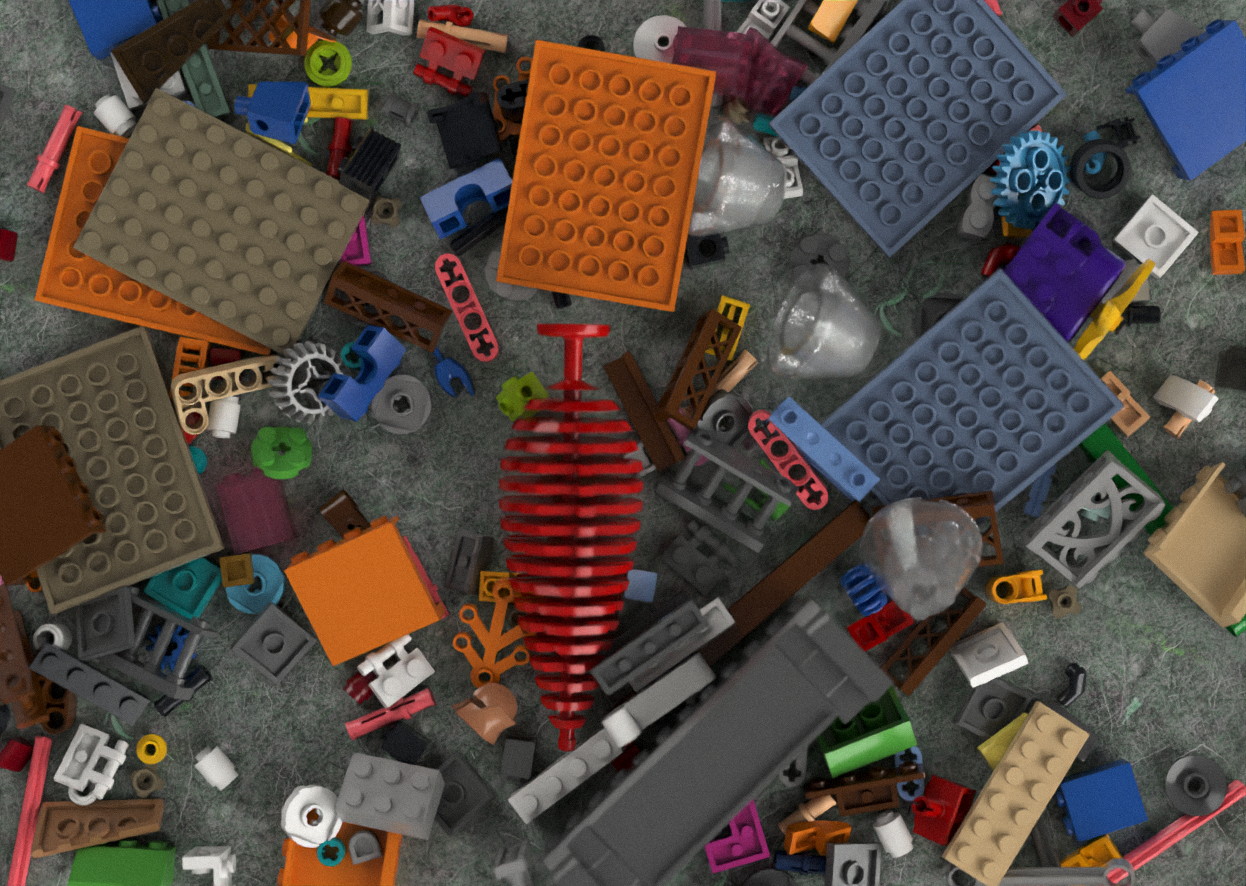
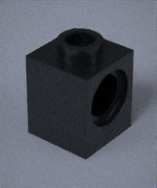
[685,229,730,270]

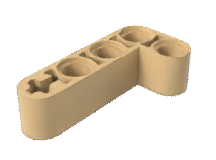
[171,354,283,435]

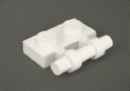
[357,634,435,709]
[54,724,129,800]

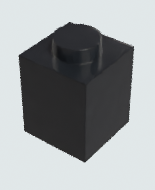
[381,721,431,765]

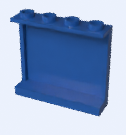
[1125,19,1246,181]

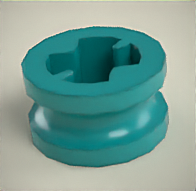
[341,342,361,369]
[317,837,346,866]

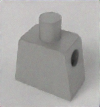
[1130,9,1204,70]

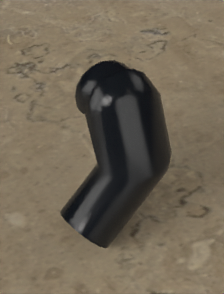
[1056,663,1087,708]

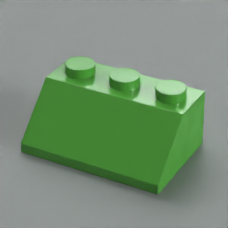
[816,685,917,778]
[68,838,176,886]

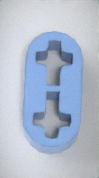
[893,746,924,801]

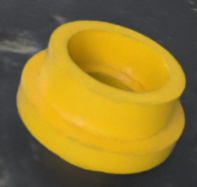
[136,734,167,764]

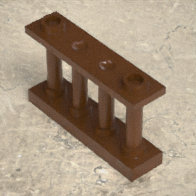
[0,584,50,730]

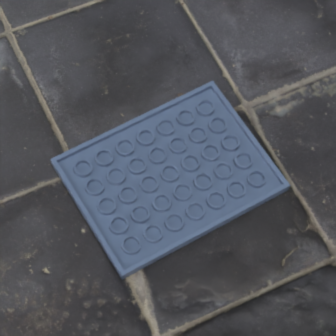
[768,0,1067,258]
[820,268,1124,559]

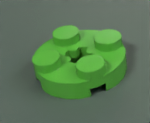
[251,427,312,479]

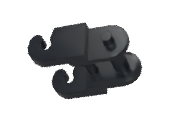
[1096,117,1141,154]

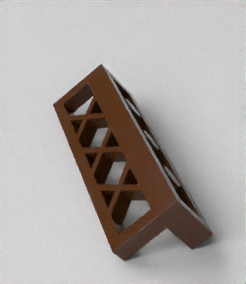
[324,260,452,353]
[653,309,742,430]
[603,351,685,472]
[880,580,987,696]

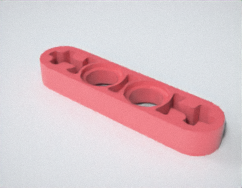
[435,253,499,363]
[748,410,828,510]

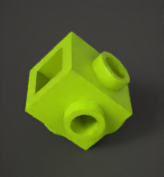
[495,371,549,422]

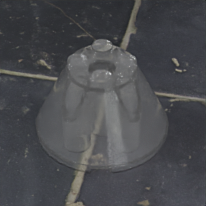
[860,497,983,620]

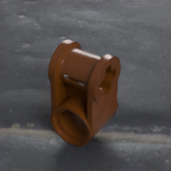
[319,489,371,539]

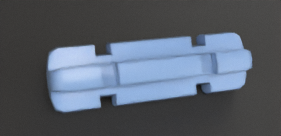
[1024,463,1057,517]

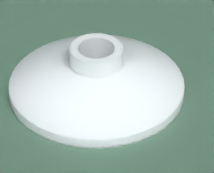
[633,15,693,66]

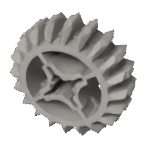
[267,341,348,423]

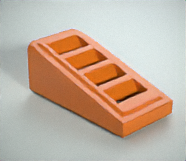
[170,337,212,400]

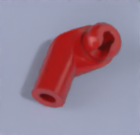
[427,4,474,27]
[980,243,1020,278]

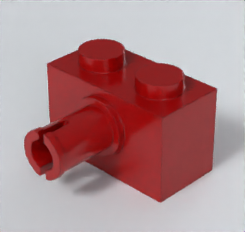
[912,775,976,846]

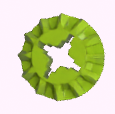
[304,40,352,88]

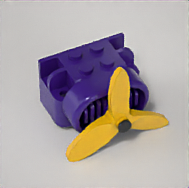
[1004,203,1156,360]

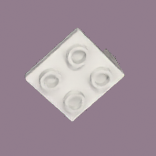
[182,846,236,886]

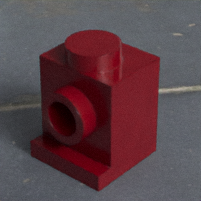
[1053,0,1104,38]

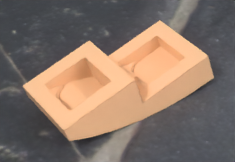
[1101,371,1150,438]

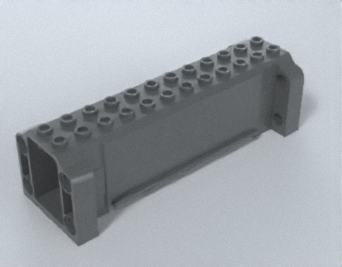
[542,597,894,886]

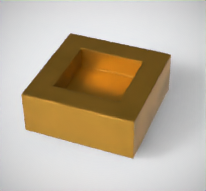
[219,553,255,588]

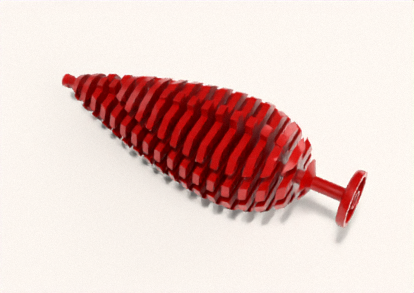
[499,323,643,752]

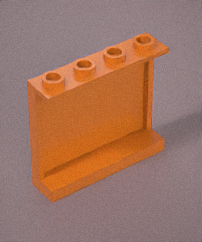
[284,515,445,666]
[277,808,403,886]

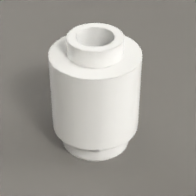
[94,95,137,138]
[206,396,241,439]
[33,624,72,650]
[194,745,239,791]
[873,810,913,858]

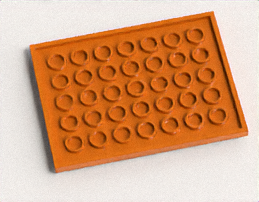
[496,40,716,312]
[34,126,272,356]

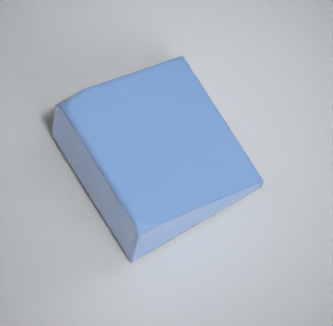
[623,569,658,603]

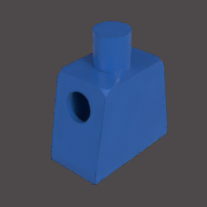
[234,82,311,144]

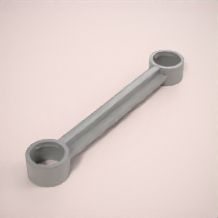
[948,858,1135,886]

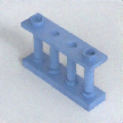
[764,396,880,502]

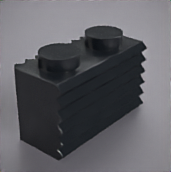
[337,129,401,201]

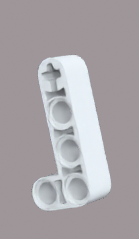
[601,652,716,748]

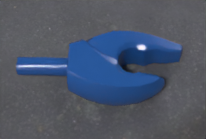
[433,347,475,398]

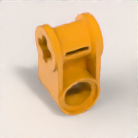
[985,569,1047,604]

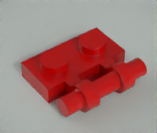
[413,27,486,98]

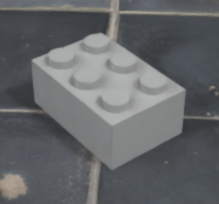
[334,752,445,840]

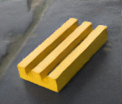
[705,295,750,362]

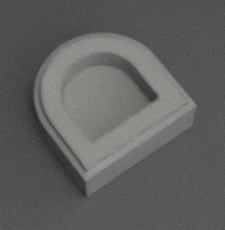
[348,829,383,865]

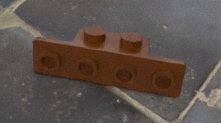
[804,761,926,817]

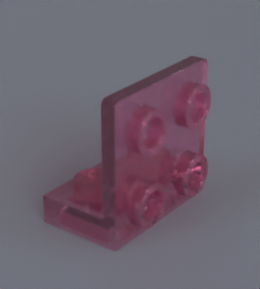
[723,27,808,115]

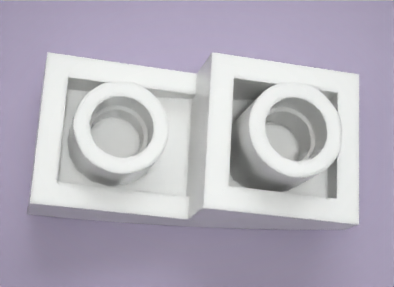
[729,0,790,61]
[763,136,803,200]
[1152,374,1219,422]

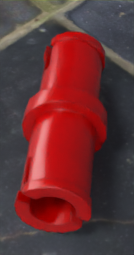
[326,117,354,180]

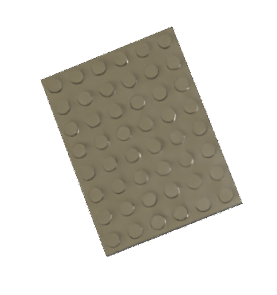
[73,88,371,355]
[0,326,225,614]

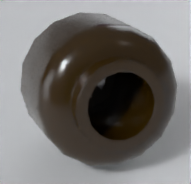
[319,0,364,37]

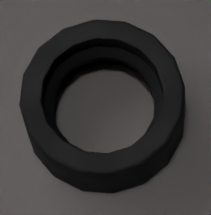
[1070,139,1131,199]

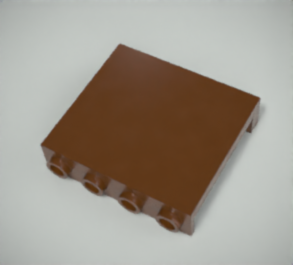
[0,425,106,586]

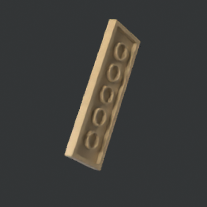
[941,701,1090,886]

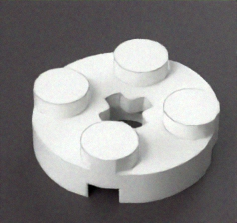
[281,785,342,848]

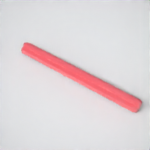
[7,736,52,886]
[1107,780,1246,884]

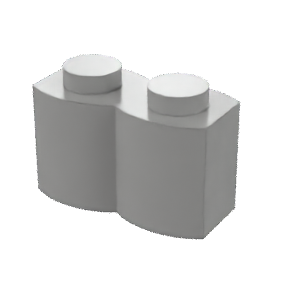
[957,174,998,242]

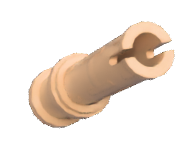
[681,350,758,419]

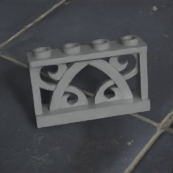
[1022,450,1165,589]

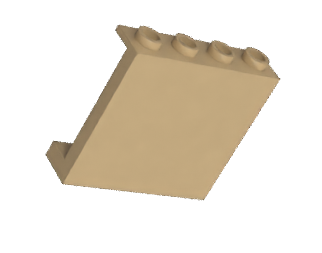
[1144,462,1246,628]

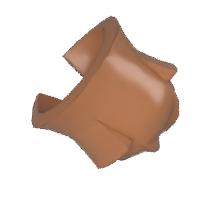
[451,683,517,745]

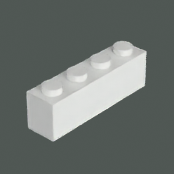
[508,726,625,824]

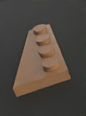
[31,799,164,859]

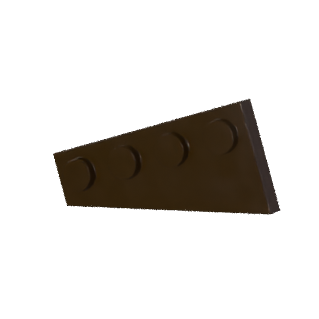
[111,0,232,104]

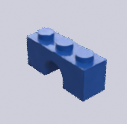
[419,158,512,240]
[317,325,407,422]

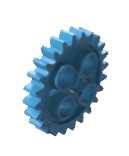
[990,131,1072,230]

